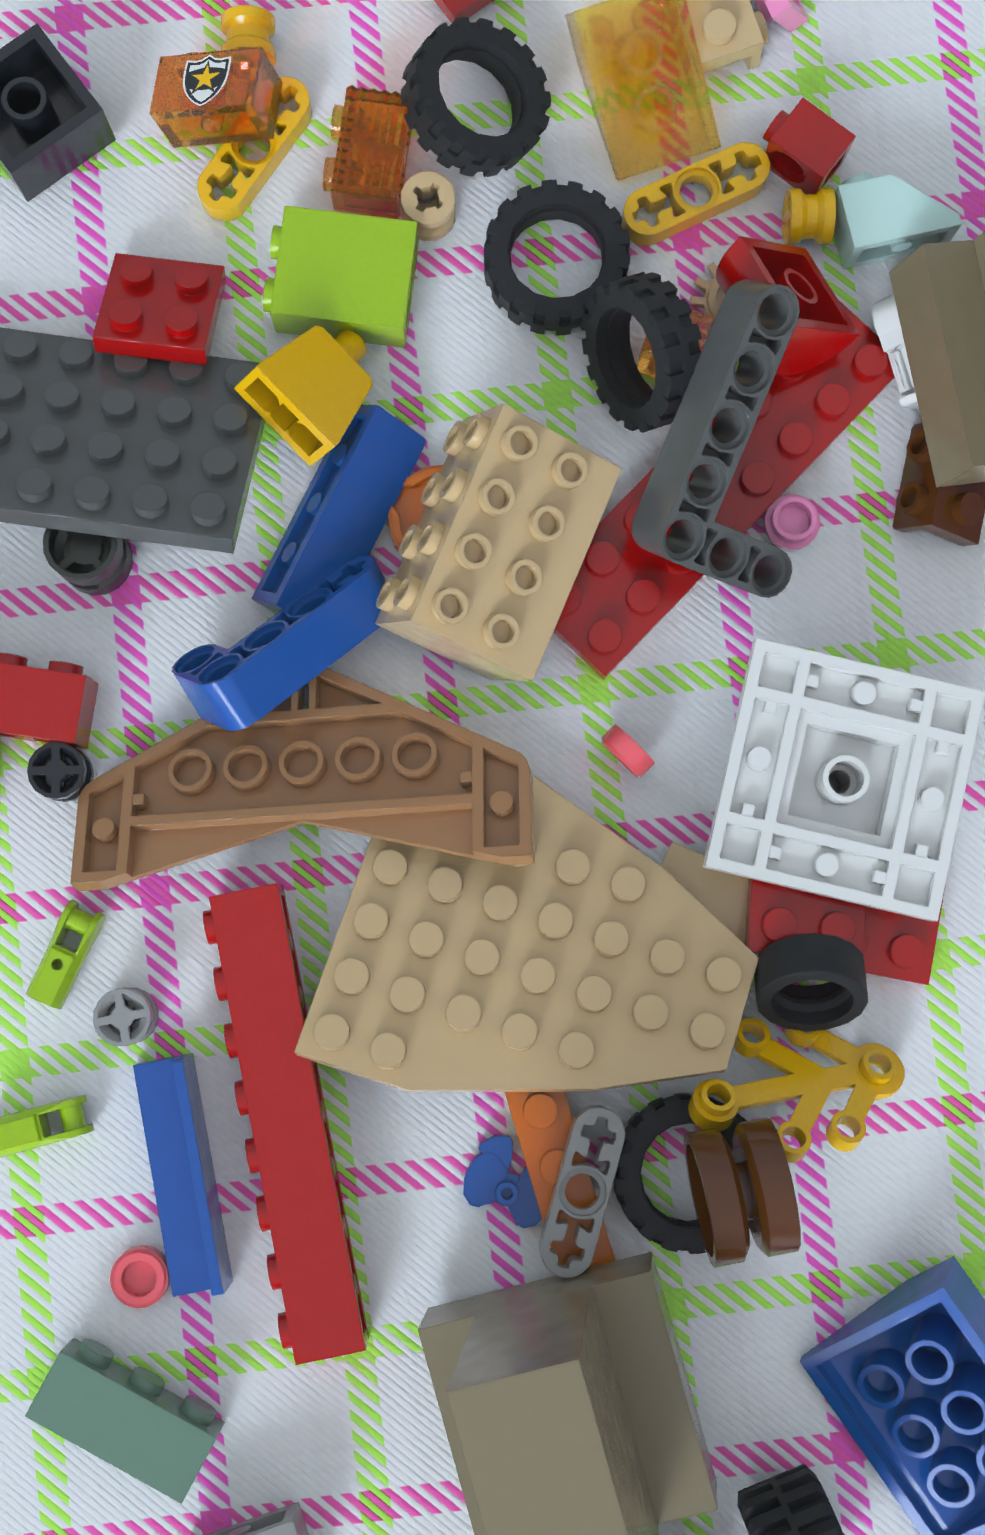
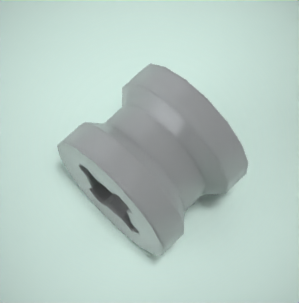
[93,988,159,1046]

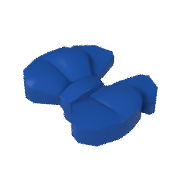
[463,1135,542,1228]

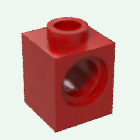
[763,98,856,194]

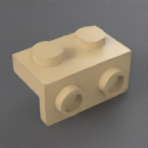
[675,0,769,73]

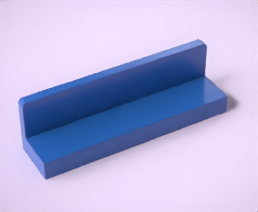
[251,405,426,611]
[133,1053,233,1297]

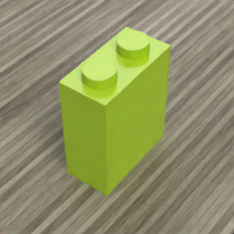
[263,206,419,348]

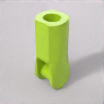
[26,900,106,1009]
[0,1095,94,1158]

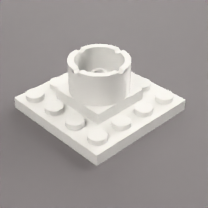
[702,638,985,922]

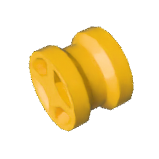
[221,5,276,74]
[782,188,836,245]

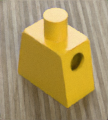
[234,325,372,466]

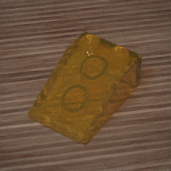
[565,0,721,181]

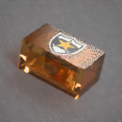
[149,46,283,148]

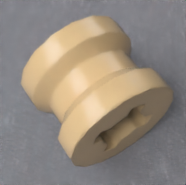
[401,171,455,241]

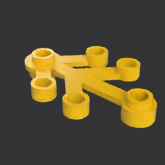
[688,1018,905,1163]

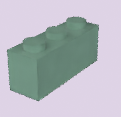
[25,1338,225,1504]

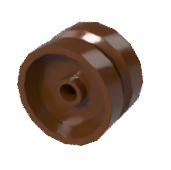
[684,1117,801,1268]

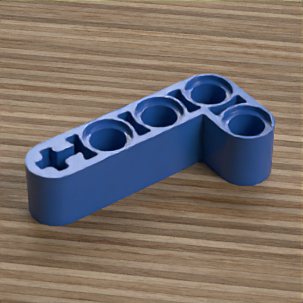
[172,556,386,731]

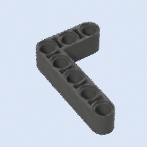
[631,279,800,598]

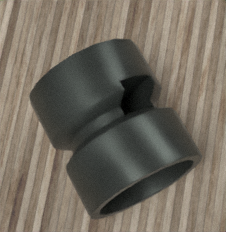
[43,528,133,596]

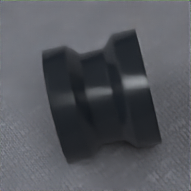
[27,742,94,802]

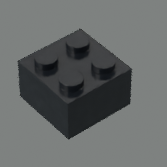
[0,23,116,202]

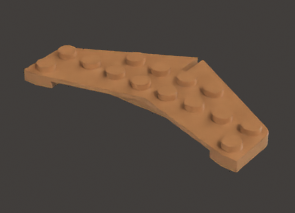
[70,668,535,891]

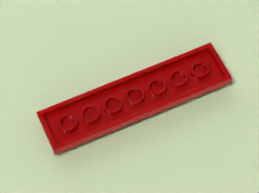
[554,301,895,680]

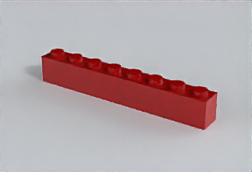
[203,883,369,1365]

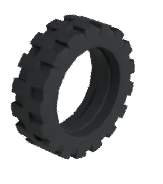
[401,17,551,177]
[484,180,630,336]
[582,272,702,433]
[613,1093,750,1254]

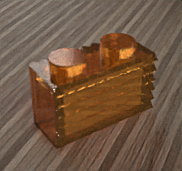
[323,85,412,219]

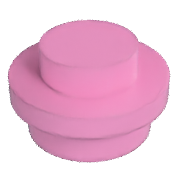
[764,494,820,551]

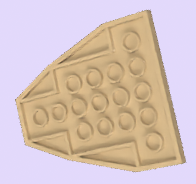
[294,775,759,1092]

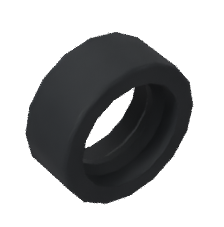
[754,933,868,1031]

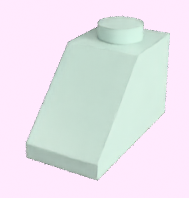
[834,173,962,269]

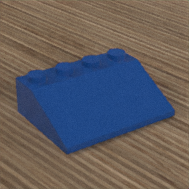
[799,1256,985,1535]

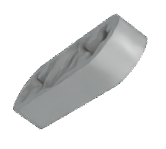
[539,1105,625,1278]

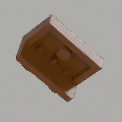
[892,423,985,546]

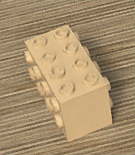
[375,403,622,681]

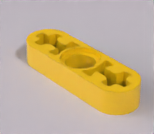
[197,77,312,221]
[621,142,770,246]

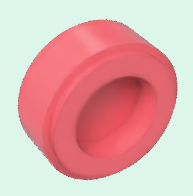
[601,724,655,777]
[110,1245,170,1308]

